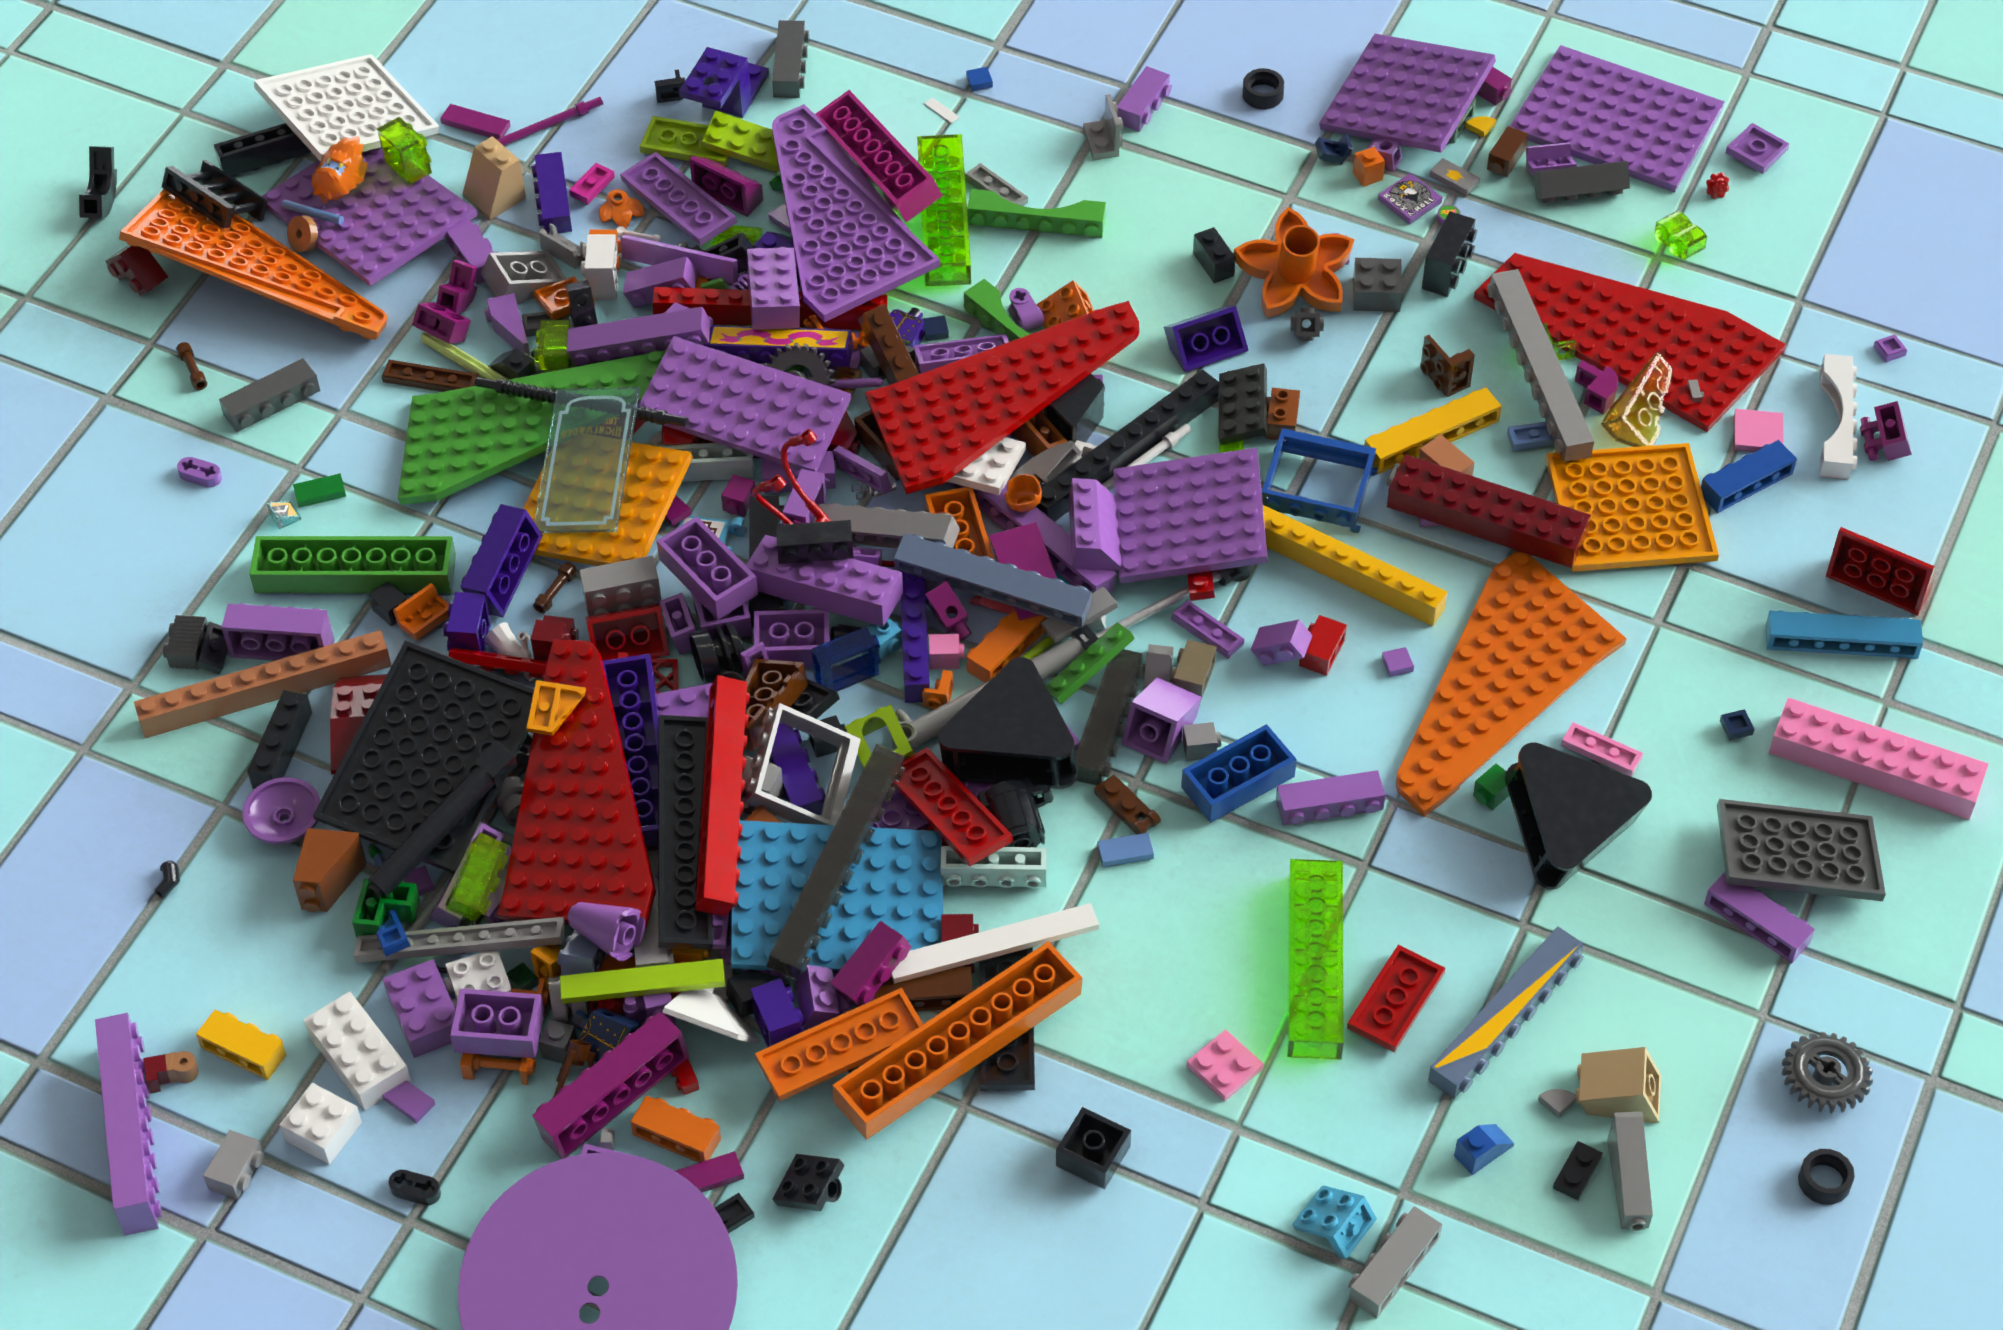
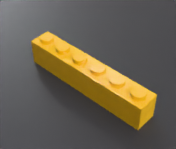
[1364,387,1502,474]

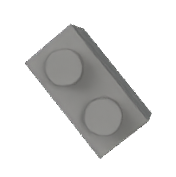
[203,1130,264,1199]

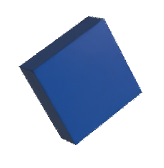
[966,67,993,91]

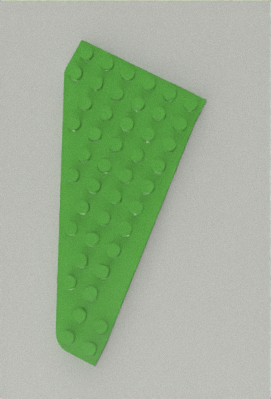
[398,350,666,505]

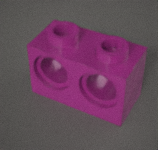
[412,302,471,344]

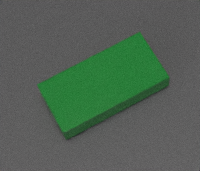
[293,473,346,507]

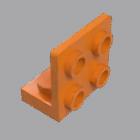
[1037,280,1094,329]

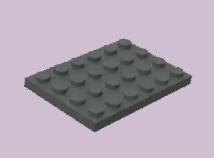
[1717,799,1886,902]

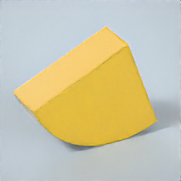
[1465,116,1497,138]

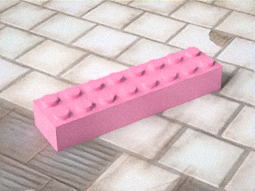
[1769,698,1989,820]

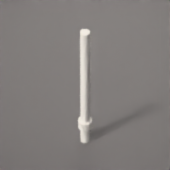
[1102,424,1191,491]

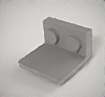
[1083,94,1123,161]

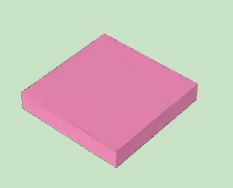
[1734,409,1783,452]

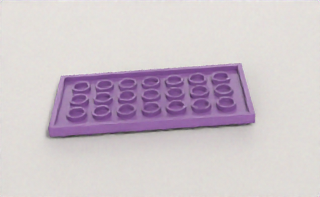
[638,336,851,472]

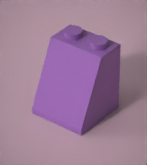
[1121,678,1202,764]

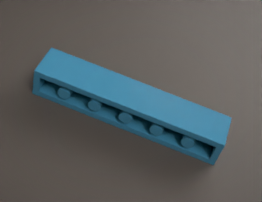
[1765,610,1923,659]

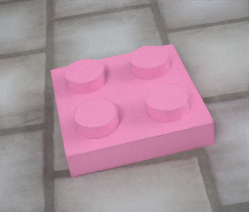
[1187,1029,1264,1101]

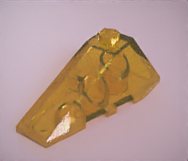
[1601,352,1673,447]

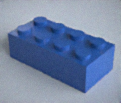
[1181,724,1297,823]

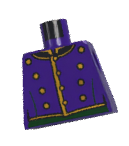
[890,308,924,347]

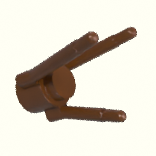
[553,1039,596,1098]

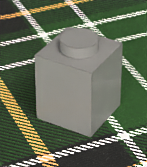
[1182,722,1221,761]

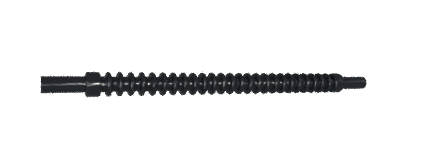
[474,377,689,427]

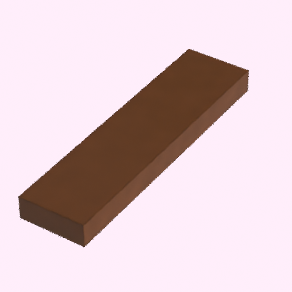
[382,360,479,392]

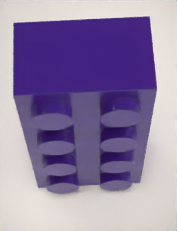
[460,504,543,618]

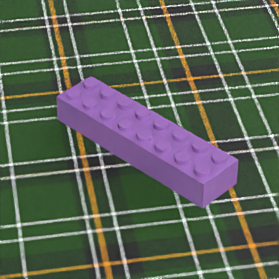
[95,1013,162,1236]

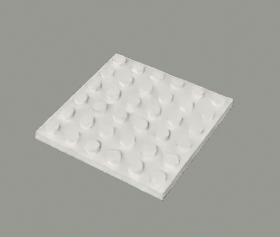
[254,54,439,161]

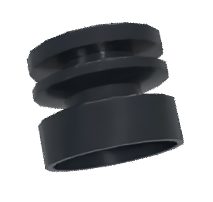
[689,621,744,683]

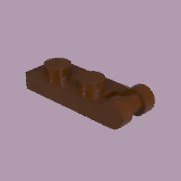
[1094,774,1161,835]

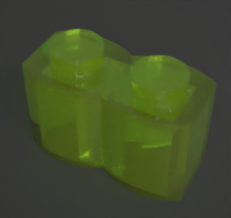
[1654,211,1707,260]

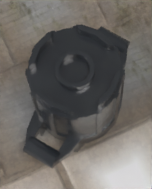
[977,777,1054,848]

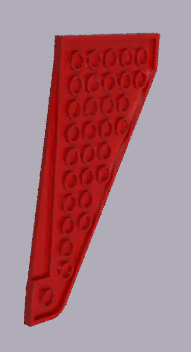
[865,301,1140,494]
[497,639,656,930]

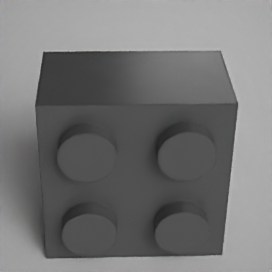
[1353,258,1402,312]

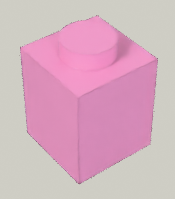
[929,634,964,669]

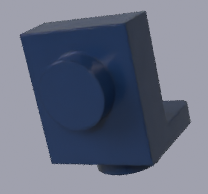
[1315,134,1353,165]

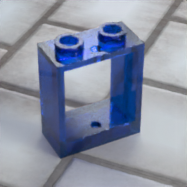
[811,627,881,692]

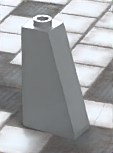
[1607,1112,1653,1231]

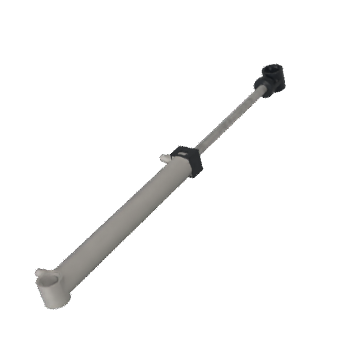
[892,565,1251,753]

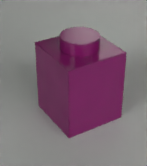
[1477,67,1512,106]
[721,474,756,517]

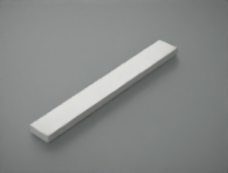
[891,903,1099,984]

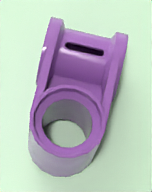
[1008,288,1044,331]

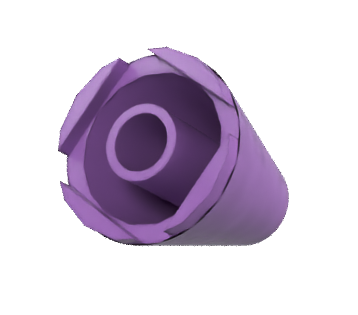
[568,902,645,961]

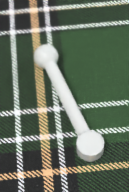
[616,227,661,242]

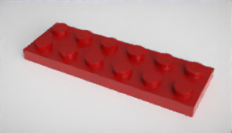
[884,747,1013,867]

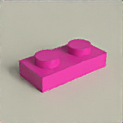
[569,163,615,205]

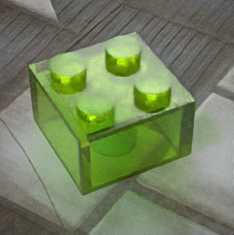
[377,117,432,185]

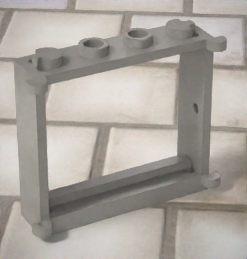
[742,703,861,826]

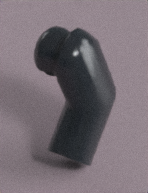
[154,860,180,898]

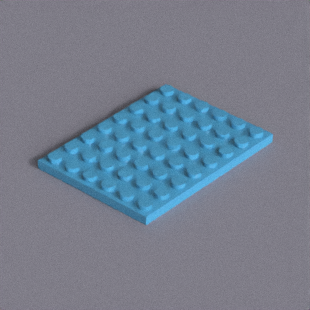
[730,820,943,974]

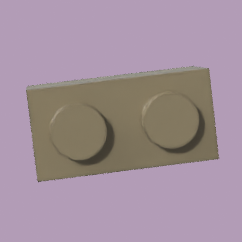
[1170,640,1217,700]

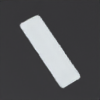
[925,98,959,123]

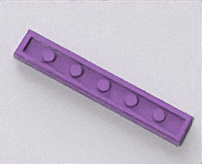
[620,235,738,284]

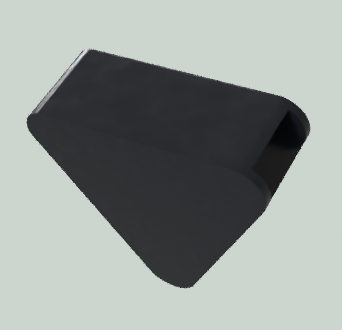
[938,657,1077,789]
[1505,742,1652,890]

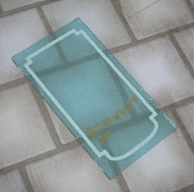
[534,387,640,533]

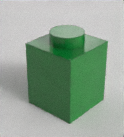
[1473,763,1509,811]

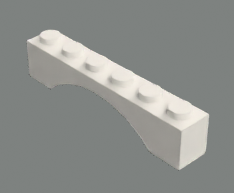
[1820,354,1857,480]

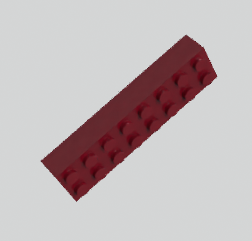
[1387,454,1591,568]

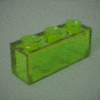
[446,832,509,921]

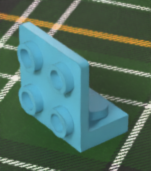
[1292,1186,1377,1259]

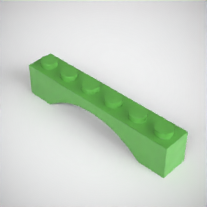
[967,189,1106,238]
[963,279,1030,342]

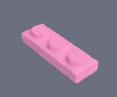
[1561,722,1643,777]

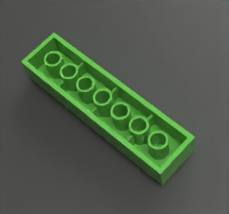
[249,536,456,593]

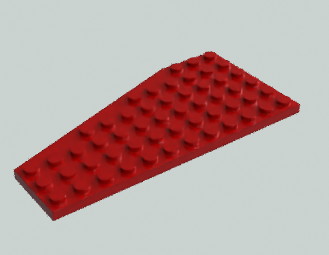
[1474,253,1786,432]

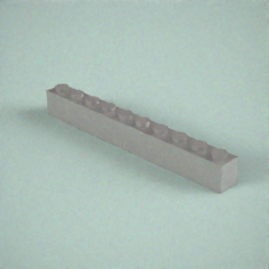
[1487,269,1594,462]

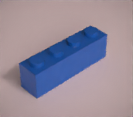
[1701,440,1797,513]

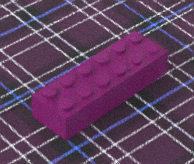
[532,1011,690,1159]

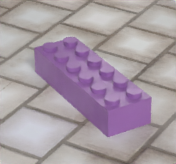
[746,535,903,626]

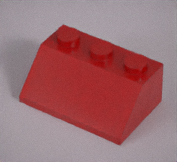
[585,603,669,661]

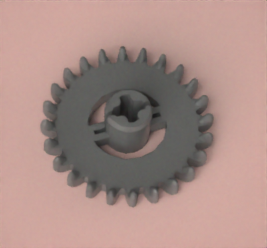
[763,343,835,386]
[1781,1032,1873,1114]

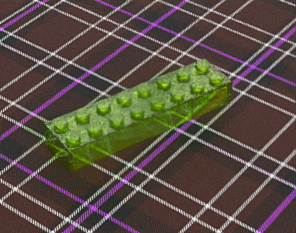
[917,134,971,287]
[1287,859,1344,1060]

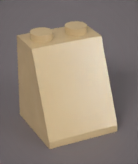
[462,136,526,220]
[1576,1047,1661,1123]

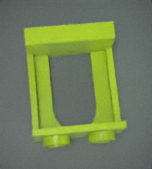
[845,704,914,785]

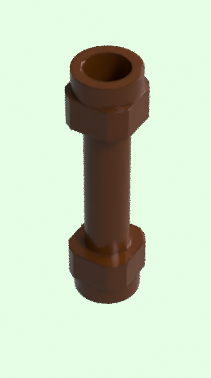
[176,342,207,390]
[533,562,577,614]

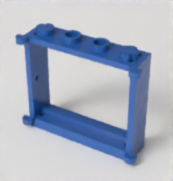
[1262,428,1378,533]

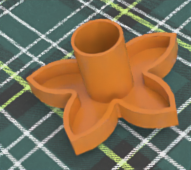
[1233,207,1355,318]

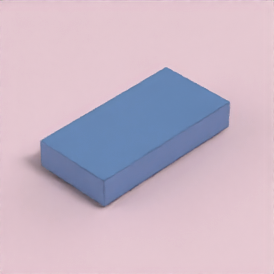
[1097,833,1154,867]

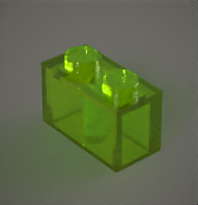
[534,320,570,371]

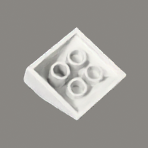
[663,988,760,1044]

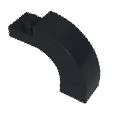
[79,146,117,218]

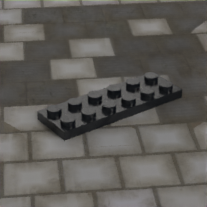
[979,947,1035,1091]

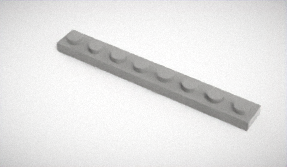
[353,917,566,963]

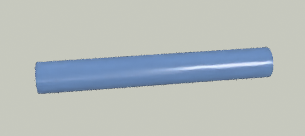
[281,200,344,225]

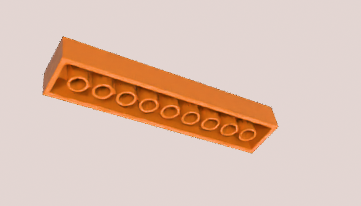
[833,941,1082,1140]

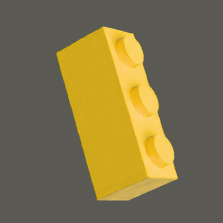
[196,1009,286,1080]

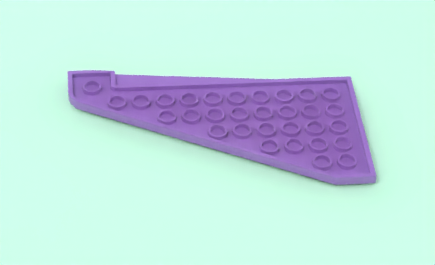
[772,104,940,322]

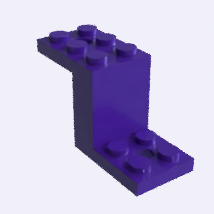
[679,47,769,118]

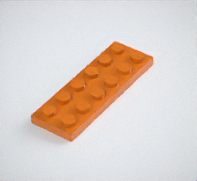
[755,988,923,1102]

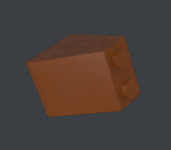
[293,828,367,912]

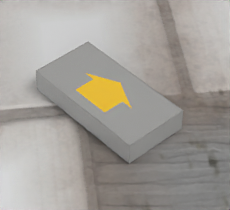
[1430,158,1480,196]

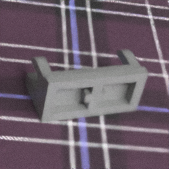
[538,223,586,269]

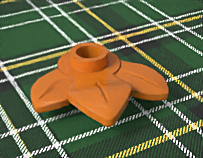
[599,189,645,229]

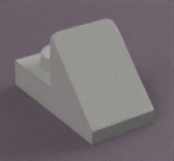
[1143,644,1174,690]

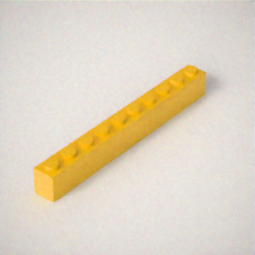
[1263,505,1447,626]

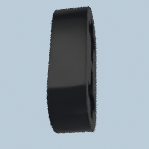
[388,1170,441,1205]

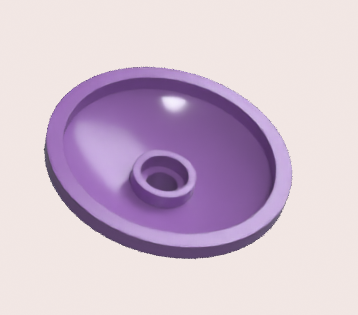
[242,777,320,844]

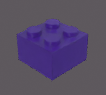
[444,592,491,652]
[751,978,804,1048]

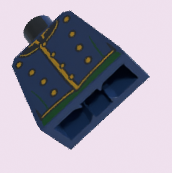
[571,1007,641,1063]

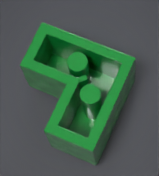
[352,879,420,939]

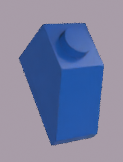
[1454,1124,1514,1175]

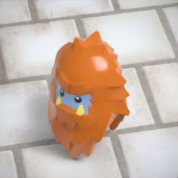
[311,136,368,204]

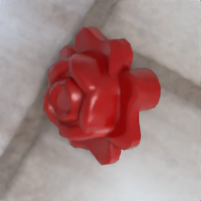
[1706,172,1729,199]

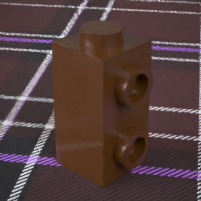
[1487,126,1528,177]

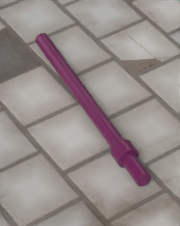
[496,96,603,146]

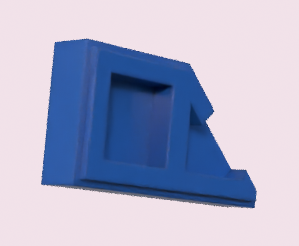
[376,909,411,957]

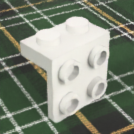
[444,950,511,1009]

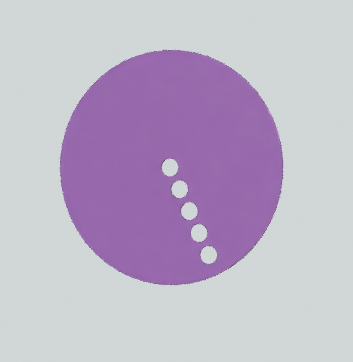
[458,1152,738,1330]

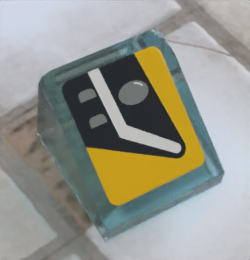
[267,501,301,529]

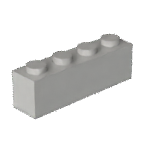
[1348,1206,1443,1318]

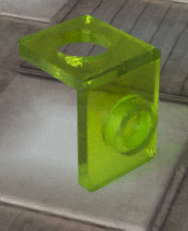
[1543,323,1576,360]

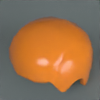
[1004,474,1042,513]

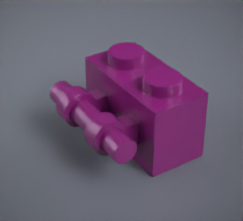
[1860,401,1912,461]

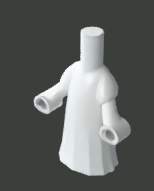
[484,622,537,682]

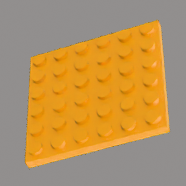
[523,434,693,566]
[1546,443,1719,572]

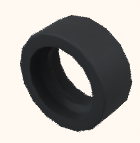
[1242,68,1284,109]
[1798,1149,1855,1205]

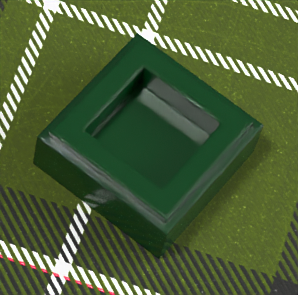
[506,962,539,990]

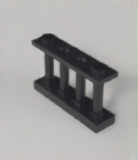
[161,160,268,229]

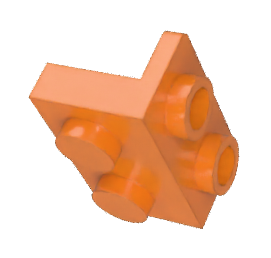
[393,583,450,641]

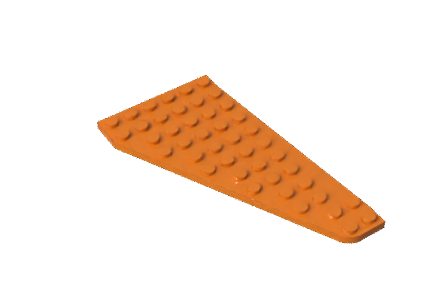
[119,189,388,340]
[1396,551,1627,817]

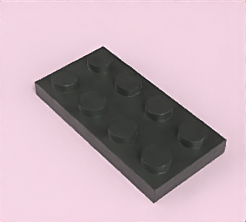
[1218,363,1267,445]

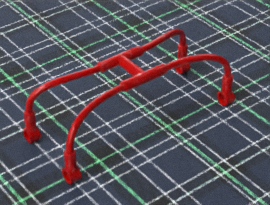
[752,429,895,567]

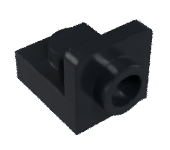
[654,69,685,103]

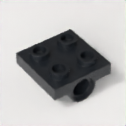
[772,1154,845,1211]

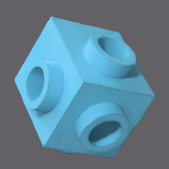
[863,618,903,660]

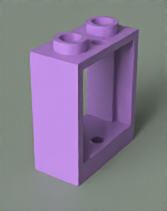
[782,469,827,523]

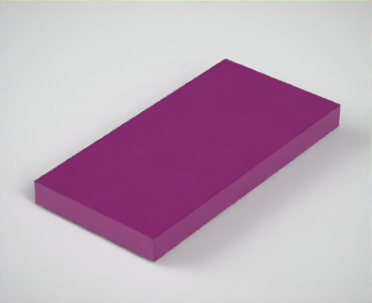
[989,522,1057,621]

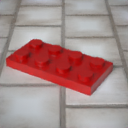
[1347,944,1446,1053]

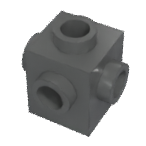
[1290,307,1324,341]

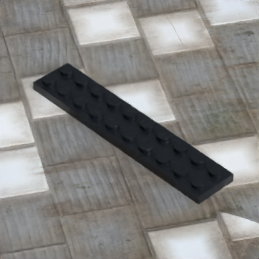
[658,715,713,950]

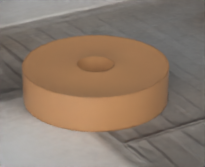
[287,216,318,252]

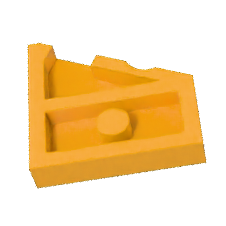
[526,680,586,736]

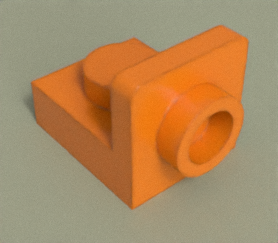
[922,670,954,709]

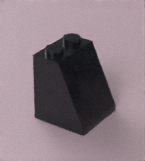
[1044,374,1105,443]

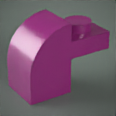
[436,260,478,314]
[1574,360,1618,415]

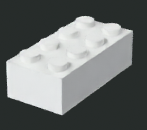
[303,991,411,1111]

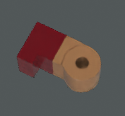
[144,1051,199,1094]

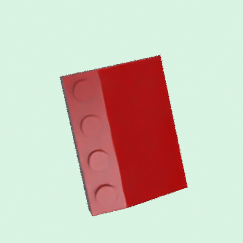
[1825,527,1935,616]

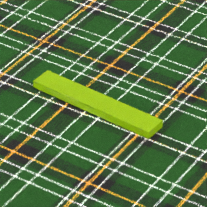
[560,959,725,1004]

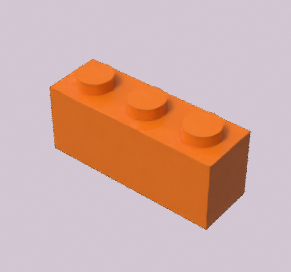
[630,1095,721,1163]

